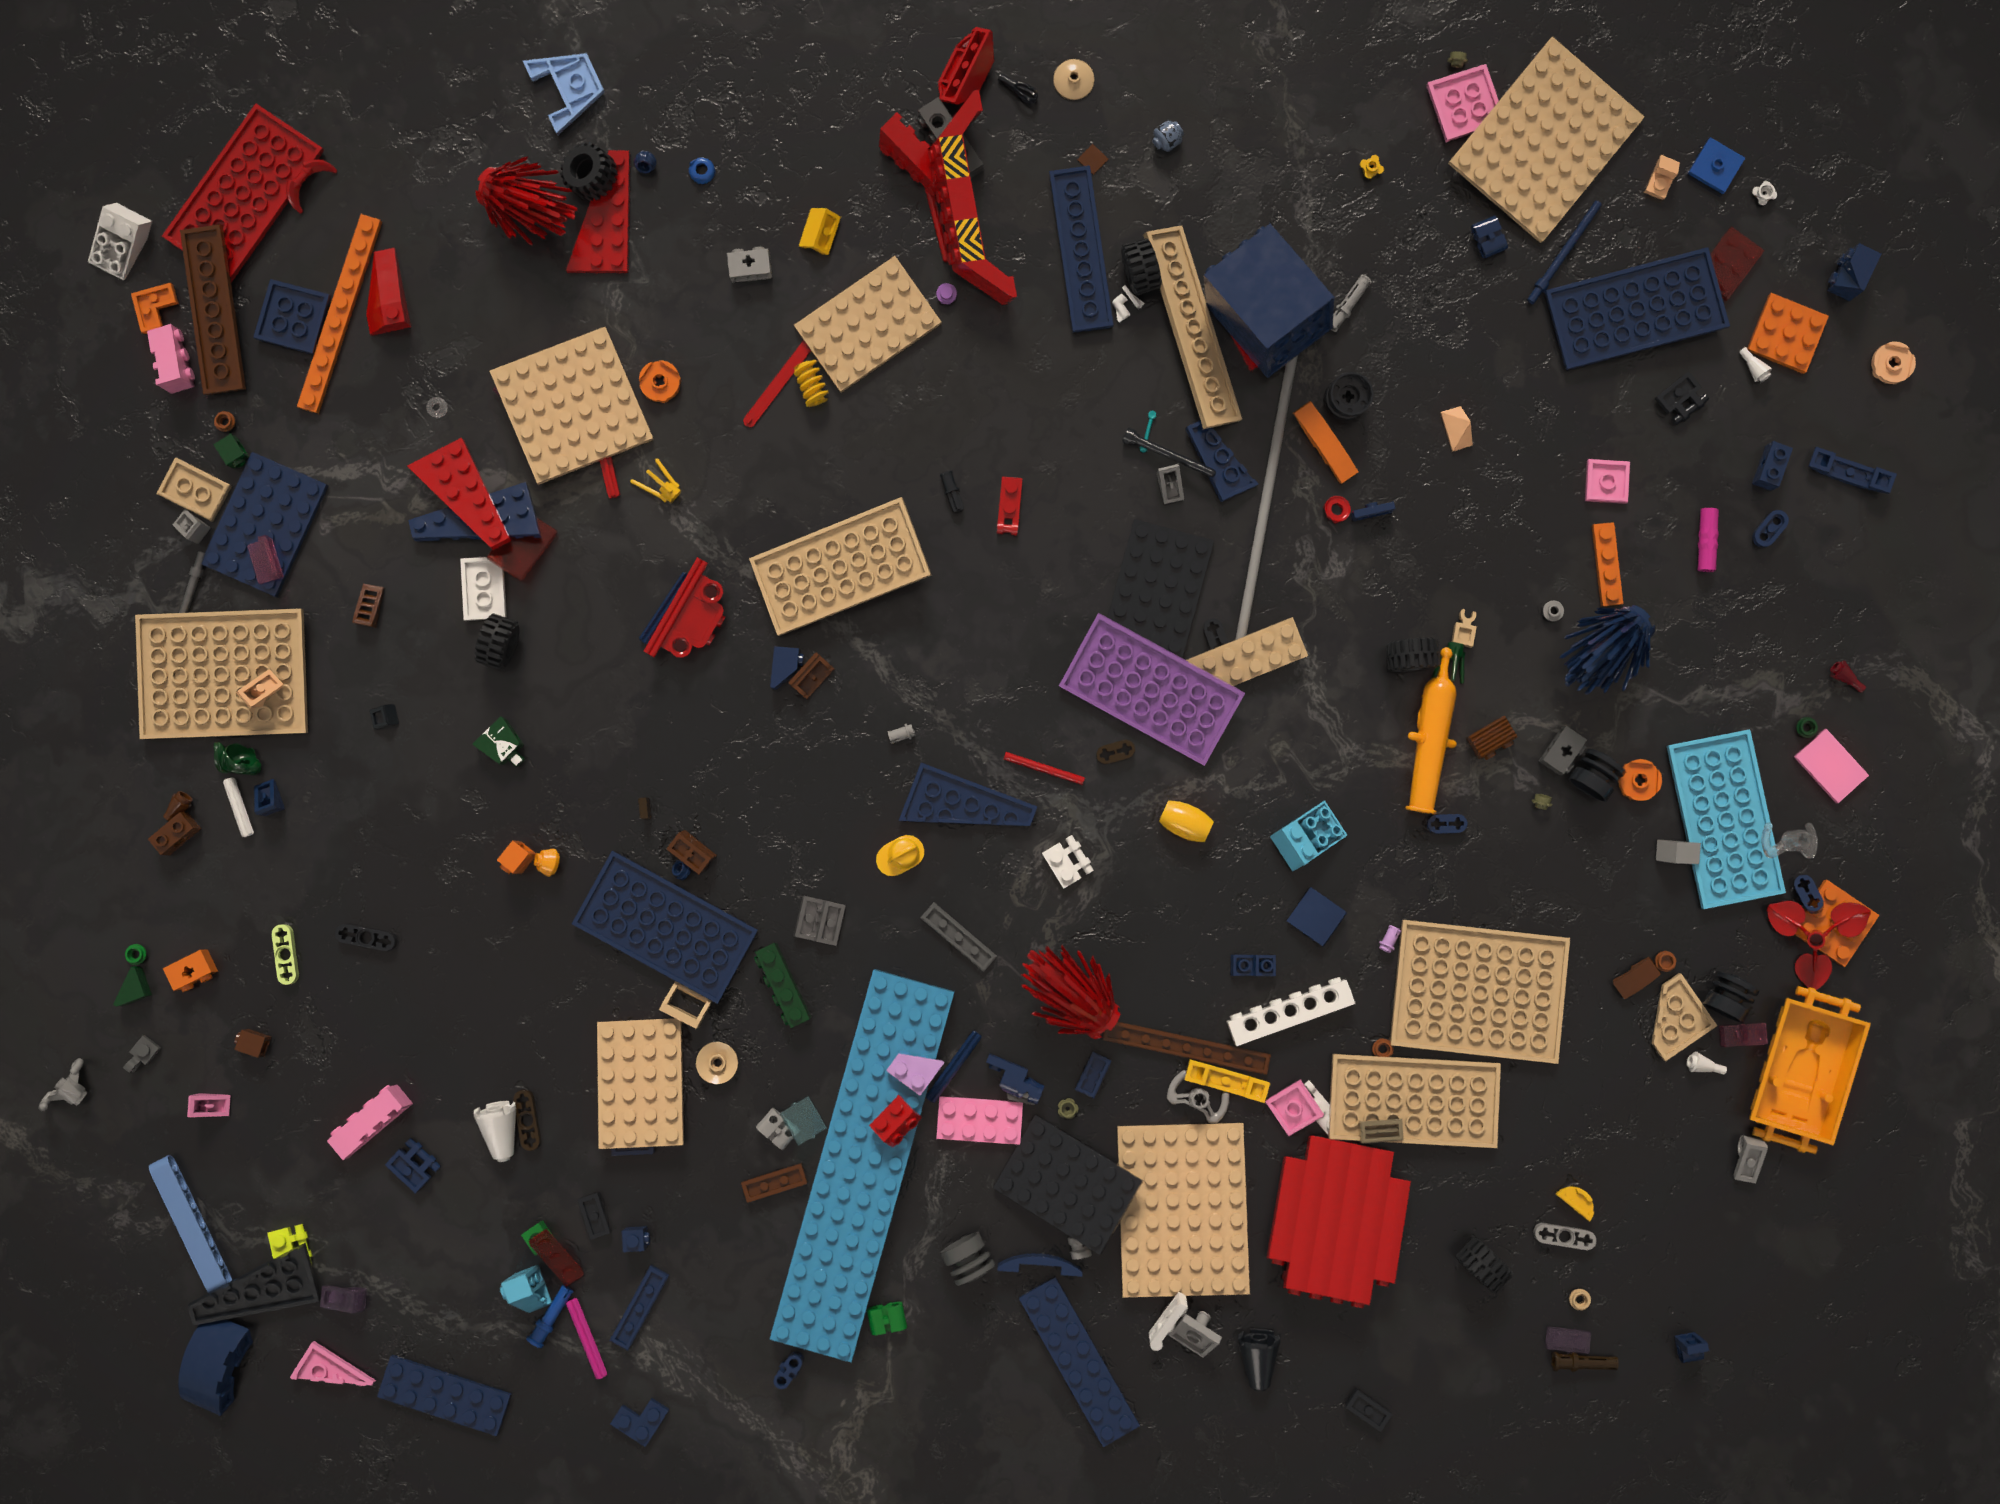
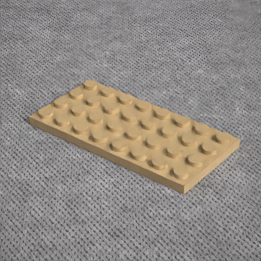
[749,497,932,636]
[1328,1054,1501,1148]

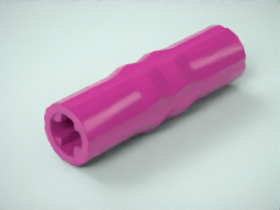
[1698,508,1719,572]

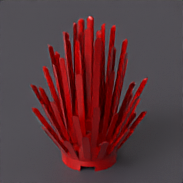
[475,156,578,245]
[1021,945,1121,1039]

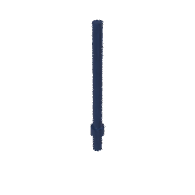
[1527,200,1602,304]

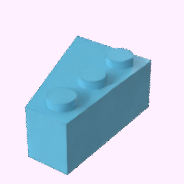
[500,1264,552,1313]

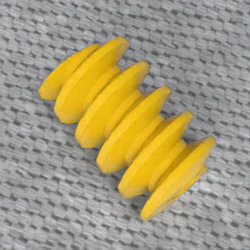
[793,360,829,407]

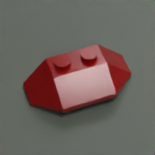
[938,27,994,105]

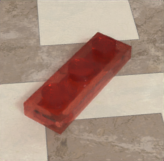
[529,1228,584,1287]

